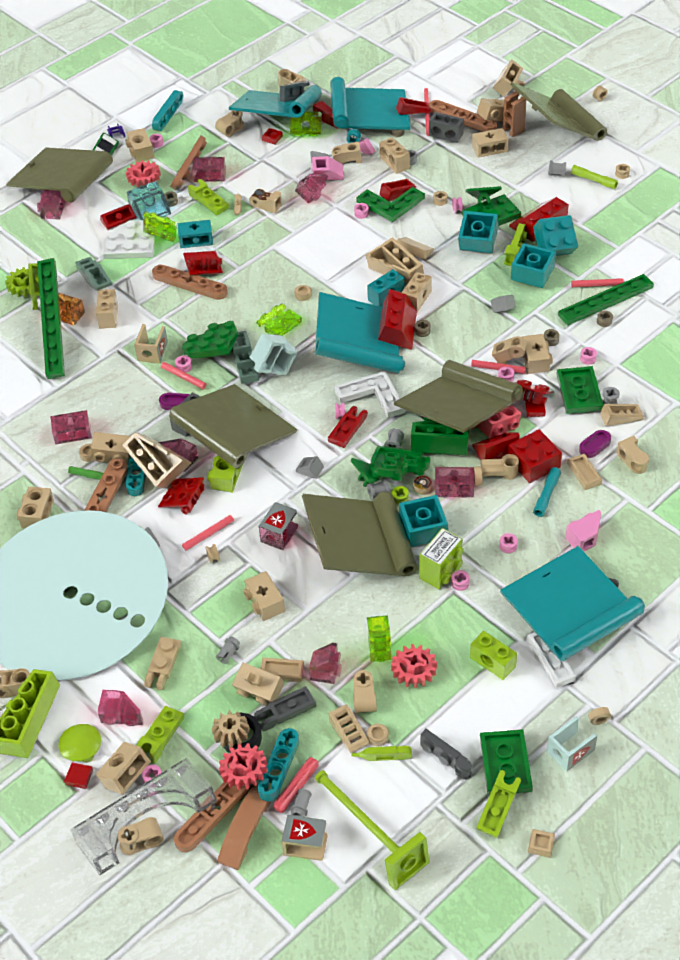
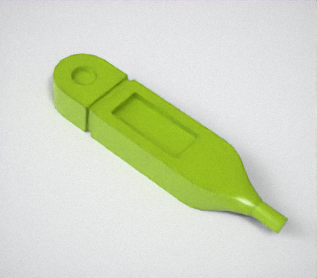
[351,745,412,761]

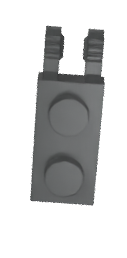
[279,81,310,102]
[254,686,316,731]
[420,728,472,780]

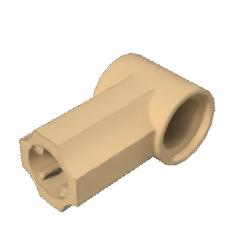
[480,454,519,480]

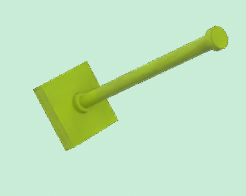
[315,770,430,890]

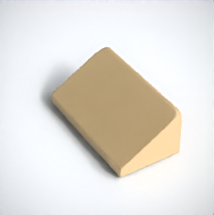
[397,237,434,260]

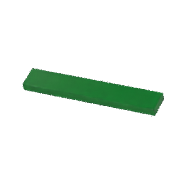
[558,274,654,325]

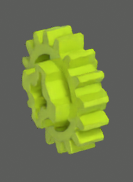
[5,267,30,297]

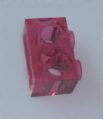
[37,190,66,220]

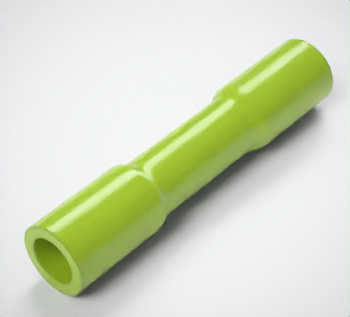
[571,165,618,190]

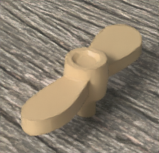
[234,194,242,215]

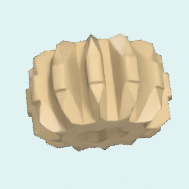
[211,710,249,748]

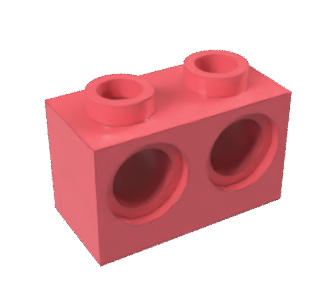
[476,405,522,439]

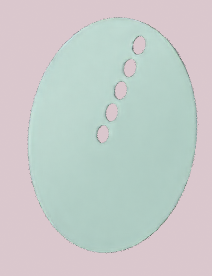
[0,510,168,681]

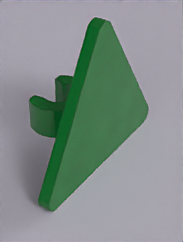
[466,186,502,206]
[351,458,384,487]

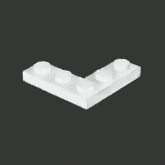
[334,371,405,418]
[527,632,576,688]

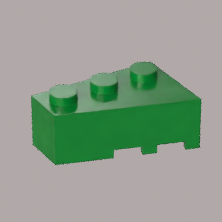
[411,420,469,455]

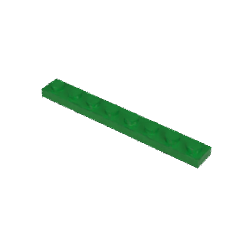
[37,258,65,379]

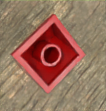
[472,432,520,460]

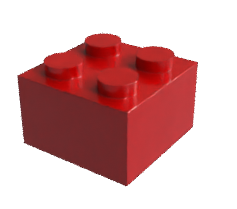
[508,429,562,484]

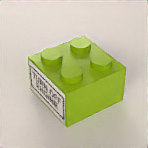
[419,528,464,590]

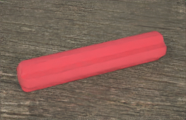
[273,757,319,813]

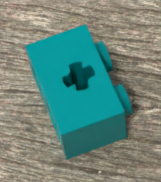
[177,220,213,249]
[367,269,405,307]

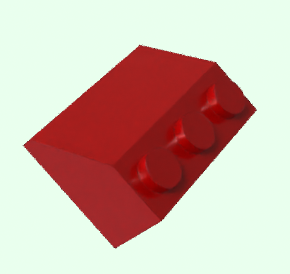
[509,197,569,242]
[378,289,417,350]

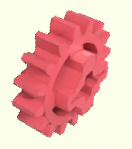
[126,160,161,188]
[391,644,437,688]
[219,743,268,790]

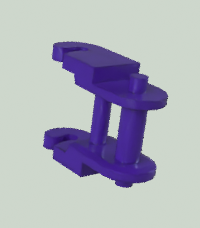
[107,123,126,138]

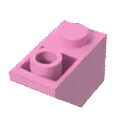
[311,156,344,181]
[565,510,601,552]

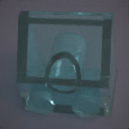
[127,181,171,220]

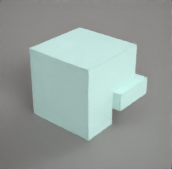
[250,334,298,375]

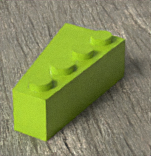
[0,669,60,758]

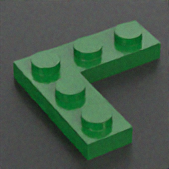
[356,187,425,223]

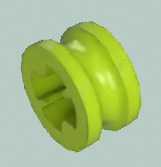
[391,486,409,505]

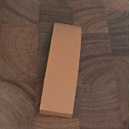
[217,785,272,870]

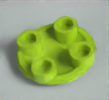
[58,724,102,763]

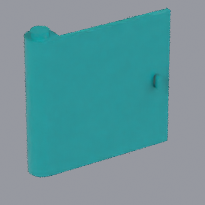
[330,77,410,130]
[229,85,322,117]
[315,292,405,374]
[500,546,645,661]

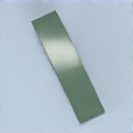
[75,256,113,291]
[232,331,259,384]

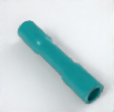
[533,467,561,517]

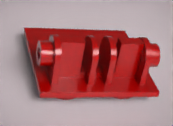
[183,251,223,275]
[513,379,554,405]
[158,477,205,515]

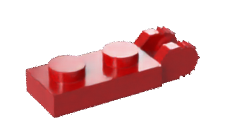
[328,406,368,448]

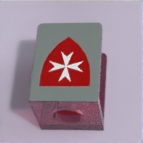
[258,502,298,551]

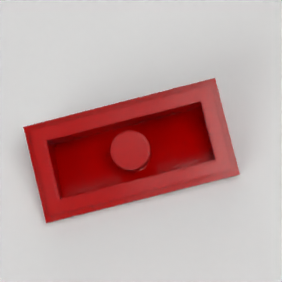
[100,203,137,230]

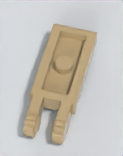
[144,637,181,690]

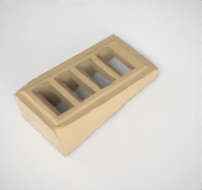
[600,404,644,426]
[329,704,370,754]

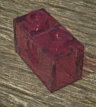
[192,157,226,182]
[50,410,92,445]
[435,467,474,498]

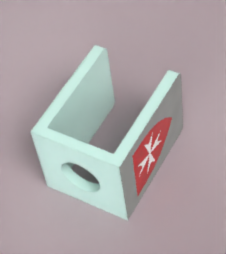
[547,716,597,771]

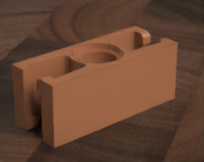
[503,92,527,137]

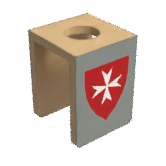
[134,324,168,363]
[281,814,328,861]

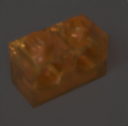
[58,292,85,325]

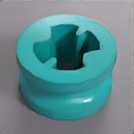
[346,129,361,143]

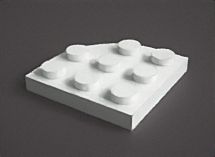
[103,220,157,259]

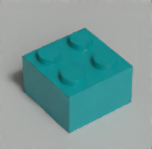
[458,211,499,253]
[533,215,579,256]
[511,243,556,288]
[399,495,448,547]

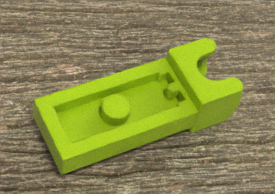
[188,179,229,216]
[504,223,527,266]
[136,706,184,764]
[476,770,521,839]

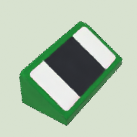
[92,133,119,156]

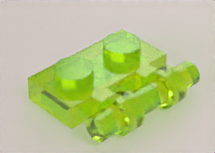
[143,211,176,242]
[256,303,302,336]

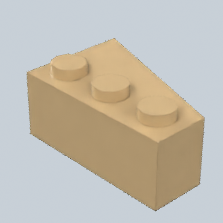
[366,237,424,285]
[122,432,192,489]

